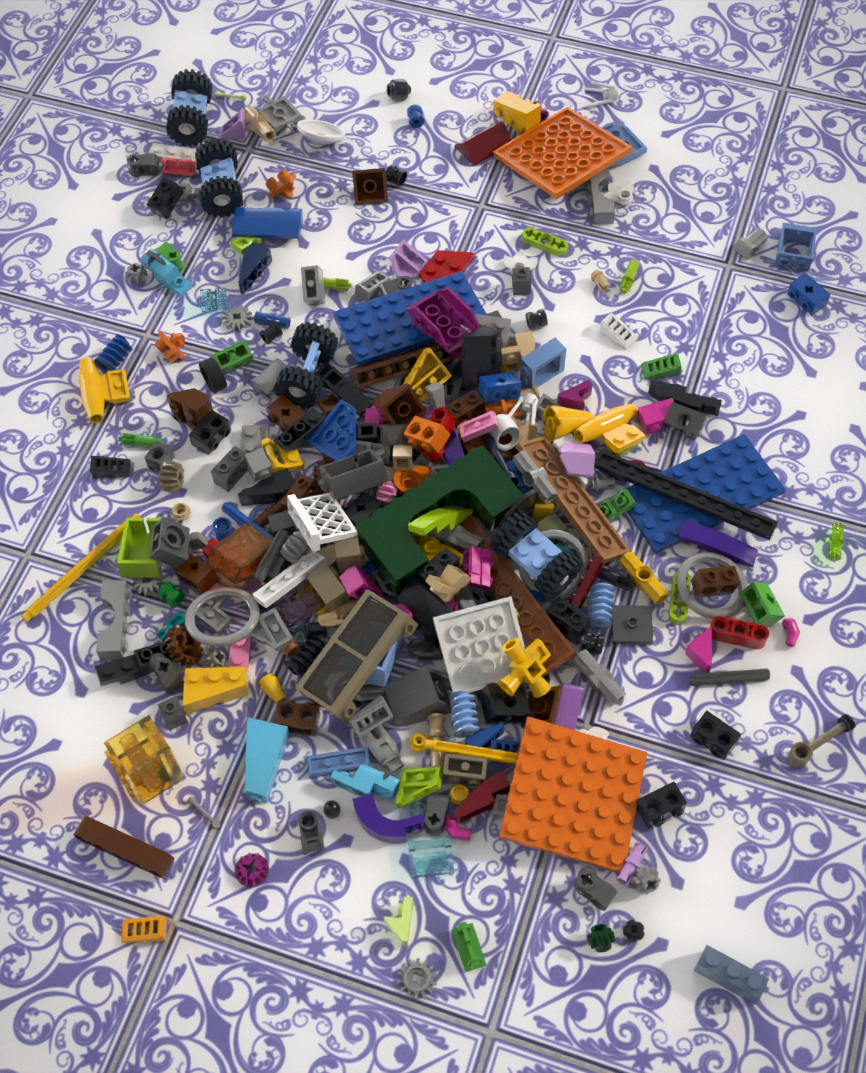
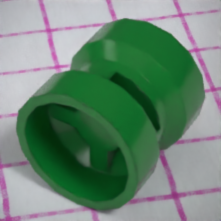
[157,581,185,608]

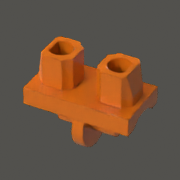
[265,169,296,199]
[154,331,186,363]
[485,399,522,419]

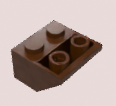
[167,388,213,429]

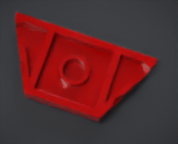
[419,250,475,283]

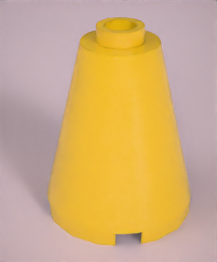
[542,405,595,442]

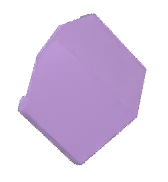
[390,239,428,279]
[560,442,595,478]

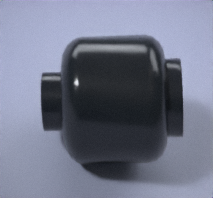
[386,79,411,101]

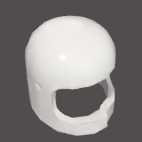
[490,414,521,451]

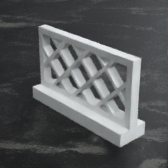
[287,493,358,552]

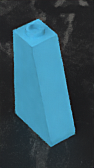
[245,717,290,803]

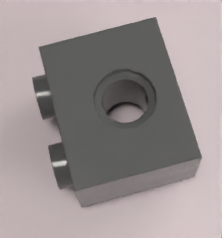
[149,517,190,569]

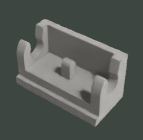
[253,358,289,398]

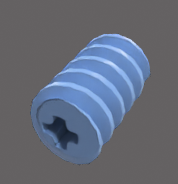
[587,583,615,628]
[449,691,479,738]

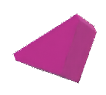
[685,629,712,673]

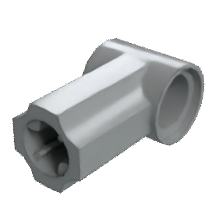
[734,229,768,260]

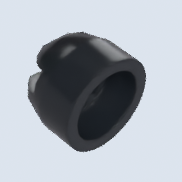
[323,800,341,819]

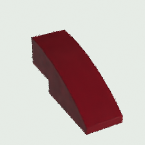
[455,771,510,824]

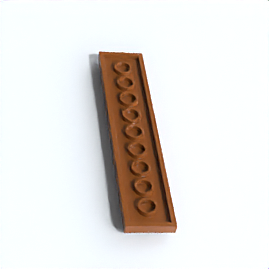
[442,515,576,677]

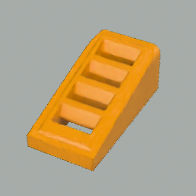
[121,916,167,943]

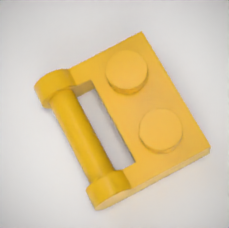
[261,438,305,473]

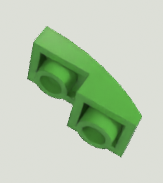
[597,488,637,522]

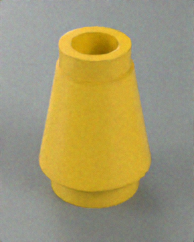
[259,673,286,704]

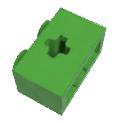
[212,340,254,375]
[740,582,785,627]

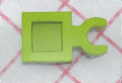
[231,237,262,255]

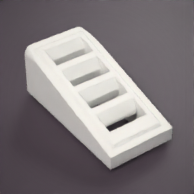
[600,313,638,349]

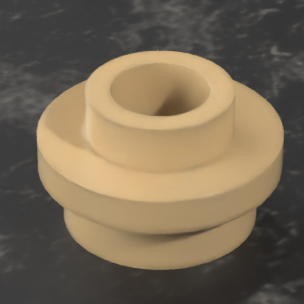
[172,503,191,521]

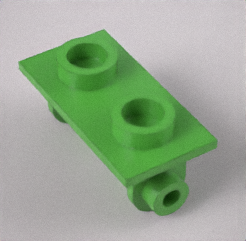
[452,922,487,972]

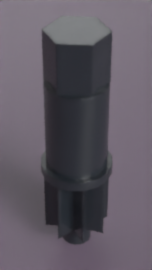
[597,567,635,591]

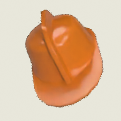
[393,465,430,496]

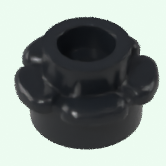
[623,920,645,942]

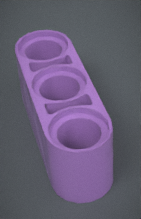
[555,683,584,730]

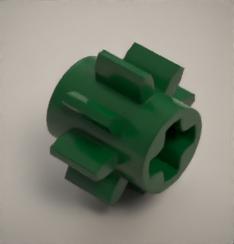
[586,924,616,952]

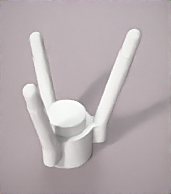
[582,81,618,109]
[508,393,538,426]

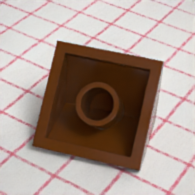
[352,168,388,205]
[522,685,563,729]

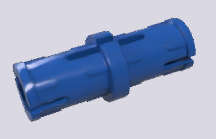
[254,311,291,328]

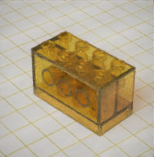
[104,715,185,806]

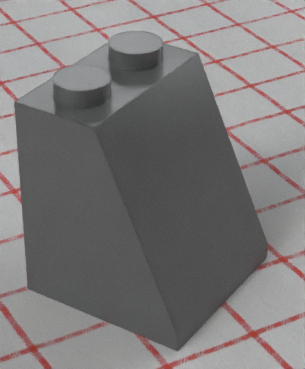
[384,665,452,727]

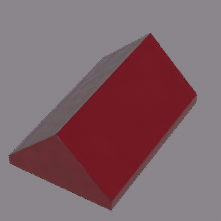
[455,121,512,166]

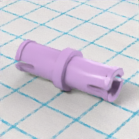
[616,842,648,886]

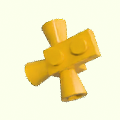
[498,638,551,698]

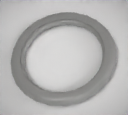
[518,529,589,602]
[676,552,747,619]
[185,587,260,647]

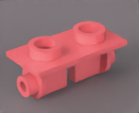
[161,157,197,176]

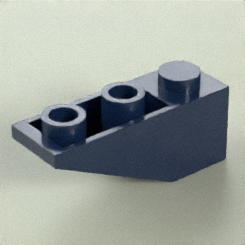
[238,241,272,295]

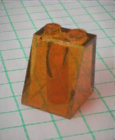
[206,523,272,585]

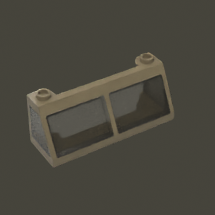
[295,590,418,724]

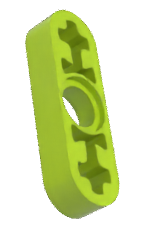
[522,227,568,257]
[668,571,691,625]

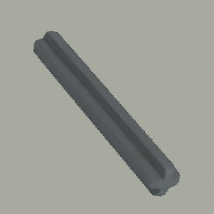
[689,668,770,686]

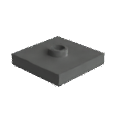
[612,605,653,645]

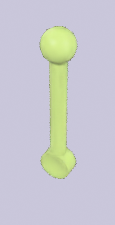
[215,91,247,101]

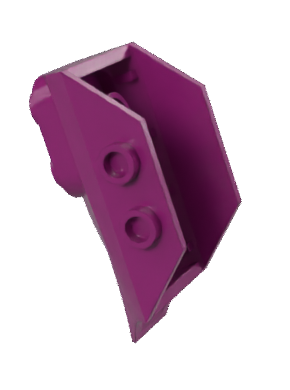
[405,288,480,361]

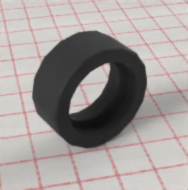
[199,357,227,393]

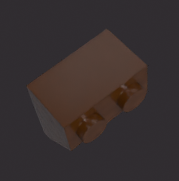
[372,383,427,425]

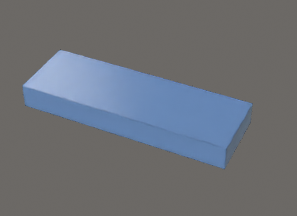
[306,746,371,778]

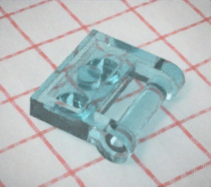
[408,835,454,878]

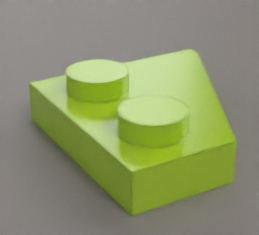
[395,766,443,808]

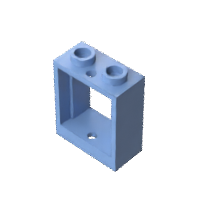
[775,222,817,270]
[520,337,567,388]

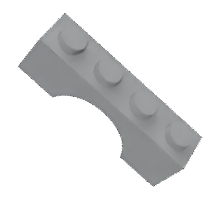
[586,167,615,224]
[96,580,132,660]

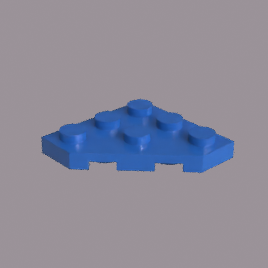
[307,399,356,461]

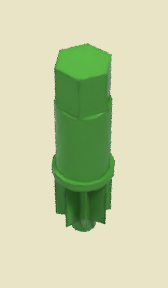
[119,433,164,447]

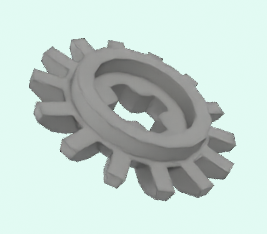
[221,305,253,331]
[130,570,165,596]
[397,958,437,1000]

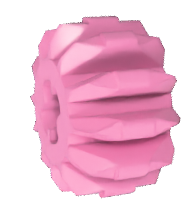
[375,481,397,507]

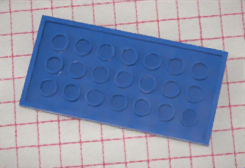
[332,271,488,366]
[617,434,786,554]

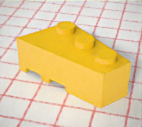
[493,91,541,134]
[183,666,249,715]

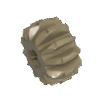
[158,461,184,493]

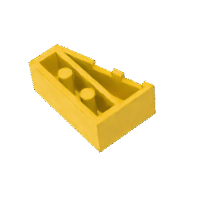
[403,347,452,402]

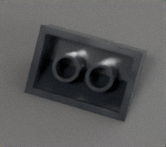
[462,326,502,388]
[397,575,454,647]

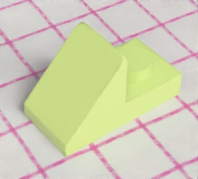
[384,896,414,947]

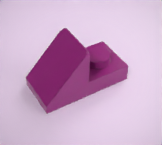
[557,380,593,411]

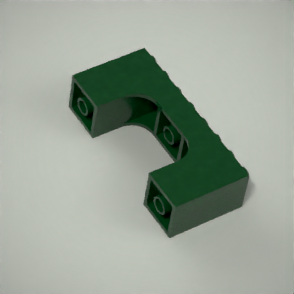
[355,445,523,595]

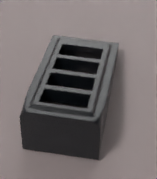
[90,456,131,478]

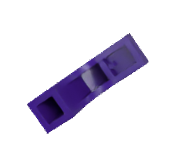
[352,793,425,844]

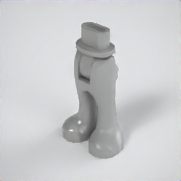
[346,705,404,773]

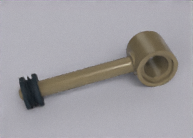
[787,714,856,769]

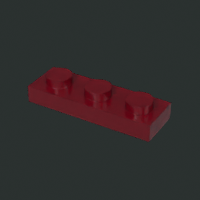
[569,554,603,609]

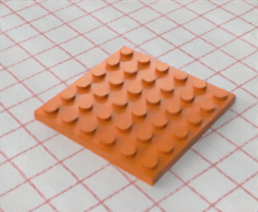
[493,106,632,200]
[498,717,647,874]

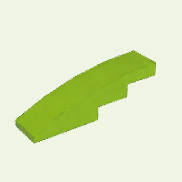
[408,505,473,536]

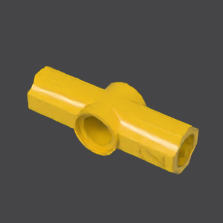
[619,552,669,605]

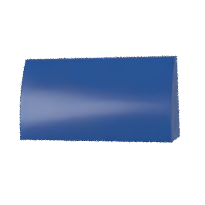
[232,207,303,239]

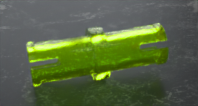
[828,522,845,561]

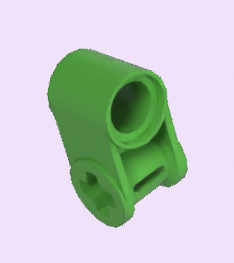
[155,242,184,272]

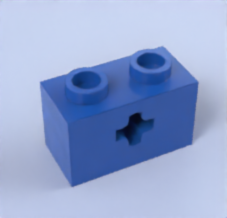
[787,273,830,315]
[478,372,522,403]

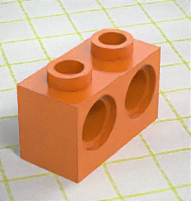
[403,416,450,453]

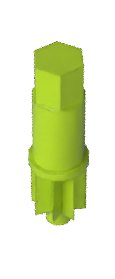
[620,259,639,294]
[323,277,352,291]

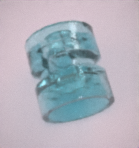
[200,288,227,312]

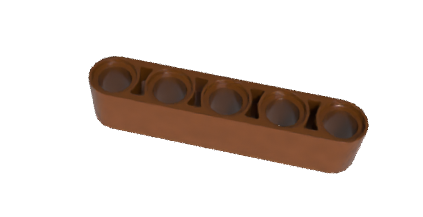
[73,816,175,878]

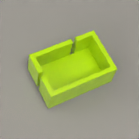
[117,518,162,578]

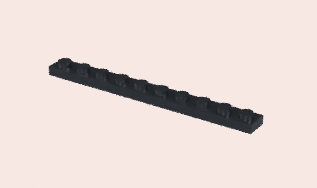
[594,449,778,541]

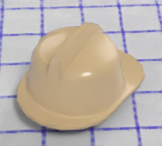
[318,599,359,629]

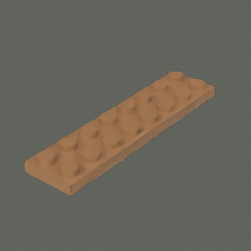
[515,436,631,564]

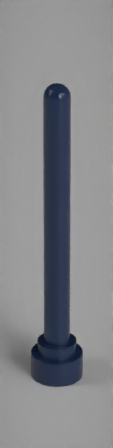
[483,432,519,486]

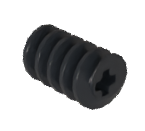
[284,634,326,677]

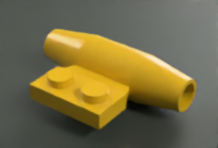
[79,357,131,423]
[574,404,645,454]

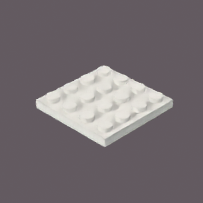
[432,596,525,693]

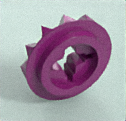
[234,852,269,887]

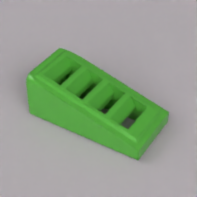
[641,353,682,379]

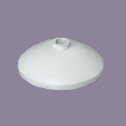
[297,119,345,146]

